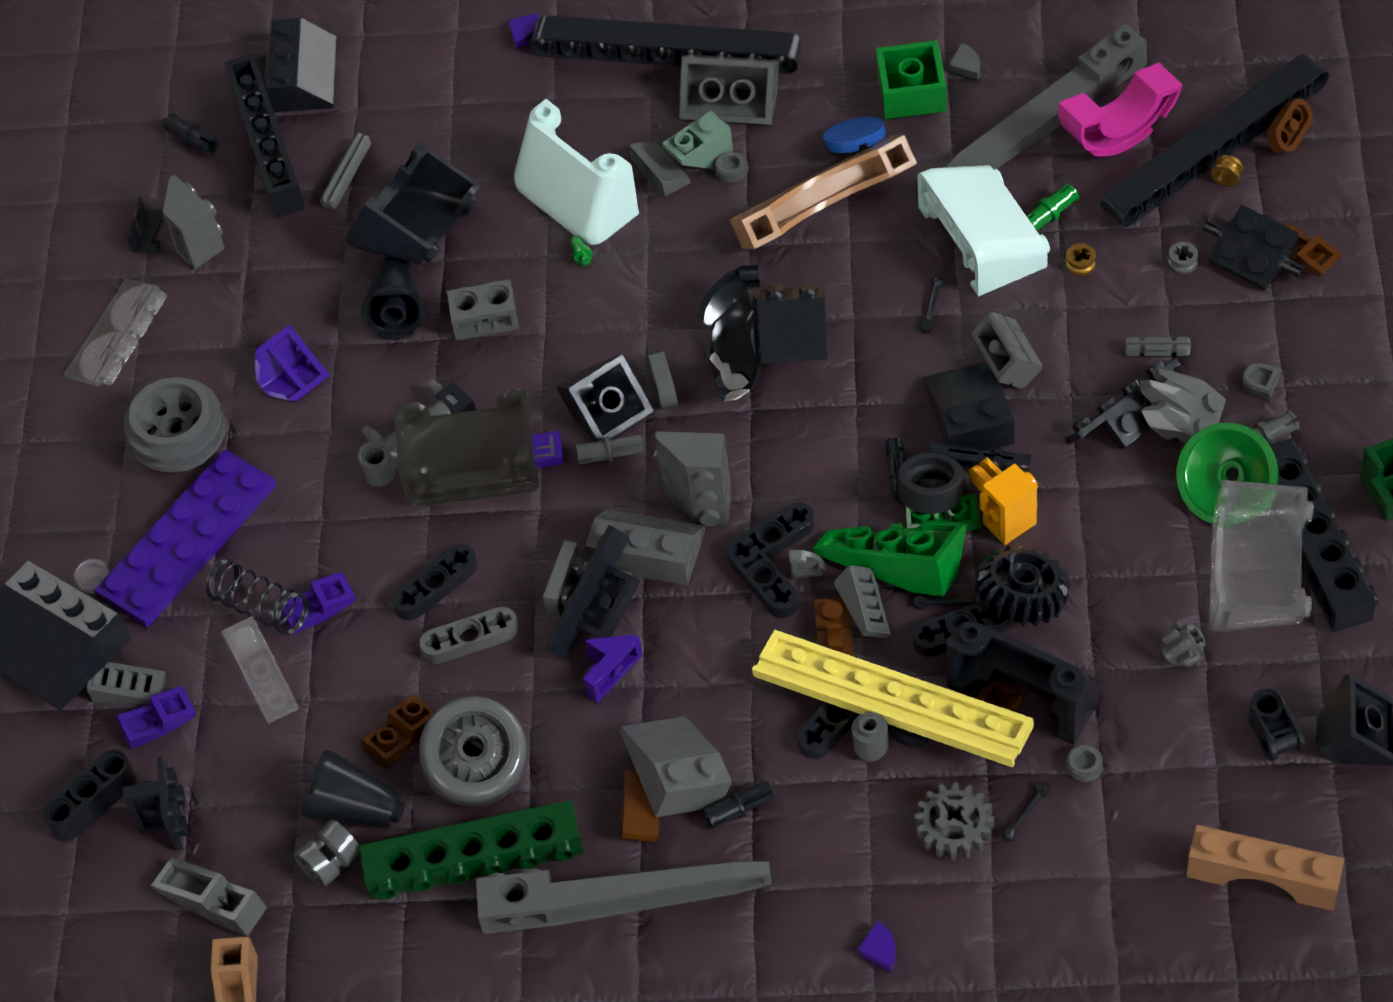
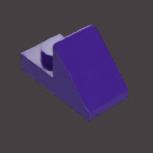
[583,634,642,704]

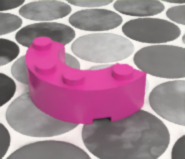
[1057,63,1182,157]

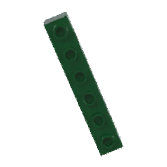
[359,800,584,900]

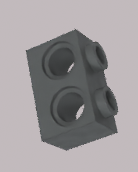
[447,280,519,341]

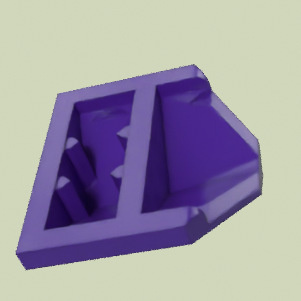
[254,325,330,402]

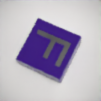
[527,431,564,469]

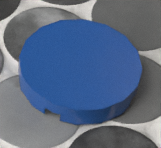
[823,117,886,153]

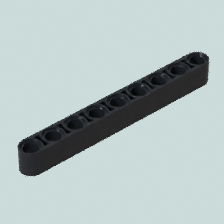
[531,16,803,74]
[1100,54,1329,227]

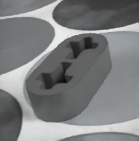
[647,351,678,409]

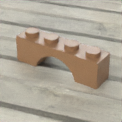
[1187,825,1345,911]
[211,937,258,1002]

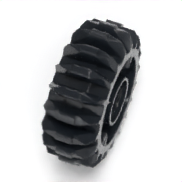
[974,545,1070,627]

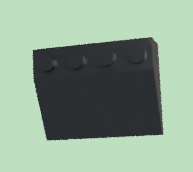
[0,561,132,711]

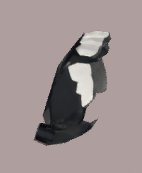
[699,265,762,402]

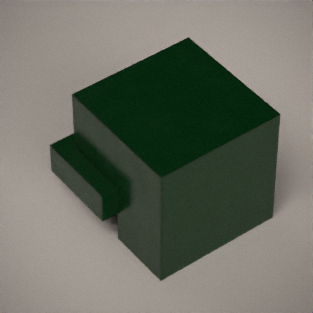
[1360,438,1393,521]

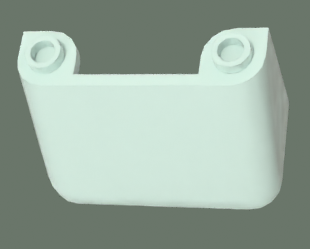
[514,99,639,245]
[918,165,1050,297]

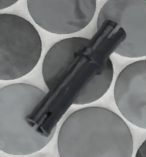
[928,441,1031,472]

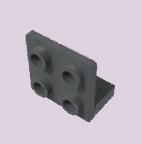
[543,540,632,621]

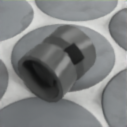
[293,819,361,888]

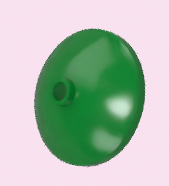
[1176,422,1278,526]

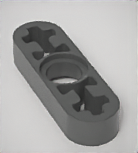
[420,607,518,664]

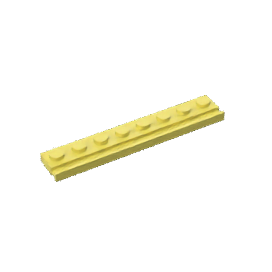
[752,630,1034,768]

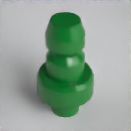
[570,236,593,266]

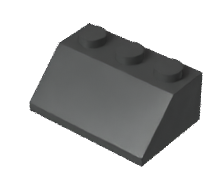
[679,55,779,125]
[655,431,732,527]
[585,509,705,586]

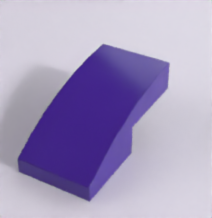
[280,572,355,634]
[117,686,196,749]

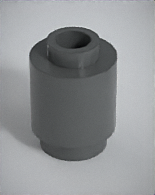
[852,712,889,762]

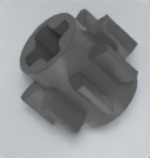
[1161,622,1205,668]

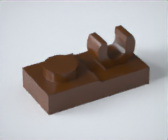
[814,597,854,657]

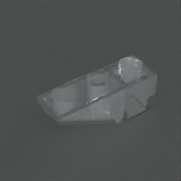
[221,616,300,724]

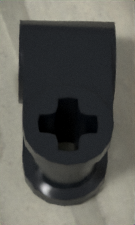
[1248,688,1306,762]

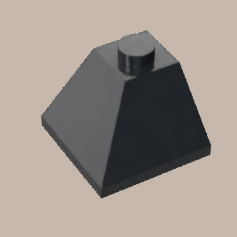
[556,354,654,442]
[1316,673,1393,766]

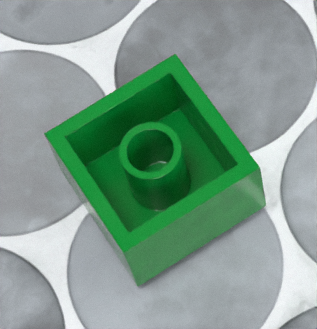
[876,40,947,119]

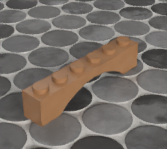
[729,135,917,249]

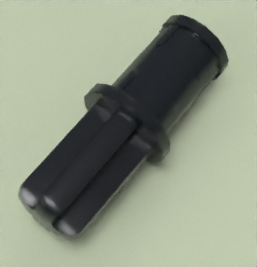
[703,781,775,829]

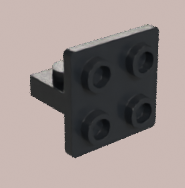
[123,756,188,851]

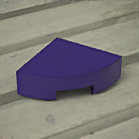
[509,13,539,48]
[858,921,896,972]

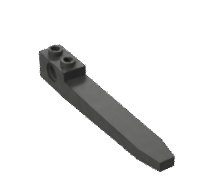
[946,23,1147,169]
[476,861,772,934]

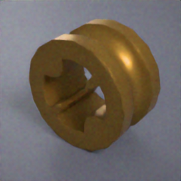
[1211,155,1243,186]
[1066,243,1096,276]

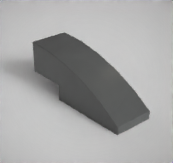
[151,857,267,937]

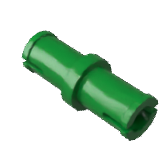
[1026,183,1079,231]

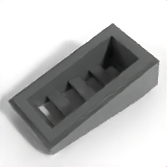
[834,566,891,638]
[87,662,166,704]

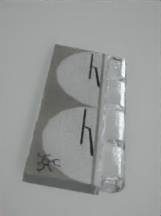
[65,278,167,387]

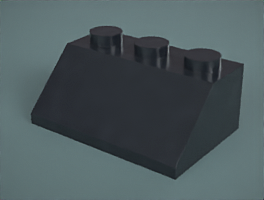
[267,18,337,113]

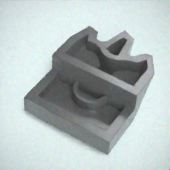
[1140,368,1226,444]

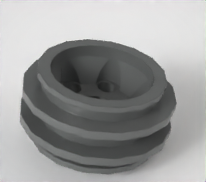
[124,377,225,473]

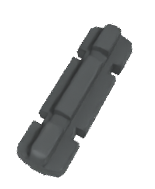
[1125,336,1191,356]

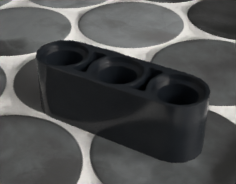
[43,749,136,841]

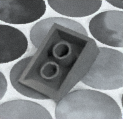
[619,716,732,818]

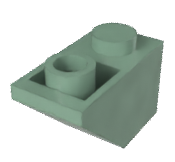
[662,111,733,169]

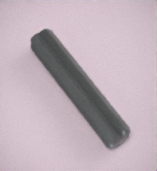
[320,133,371,210]

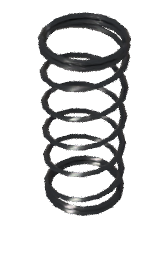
[206,559,308,635]

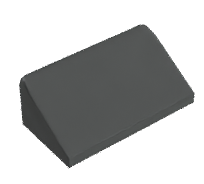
[629,141,691,197]

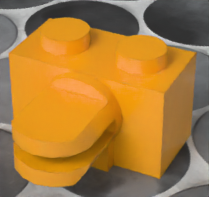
[968,458,1038,545]

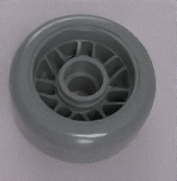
[419,696,527,807]

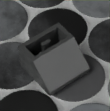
[163,175,225,269]

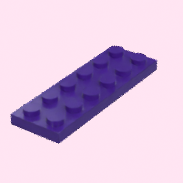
[94,449,277,628]

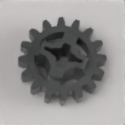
[915,782,994,860]

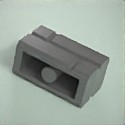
[971,312,1043,388]

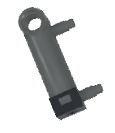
[358,380,478,487]

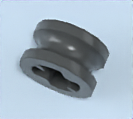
[1168,242,1198,275]

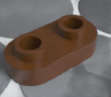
[1267,99,1313,154]

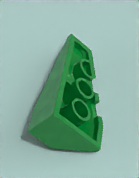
[813,520,966,596]

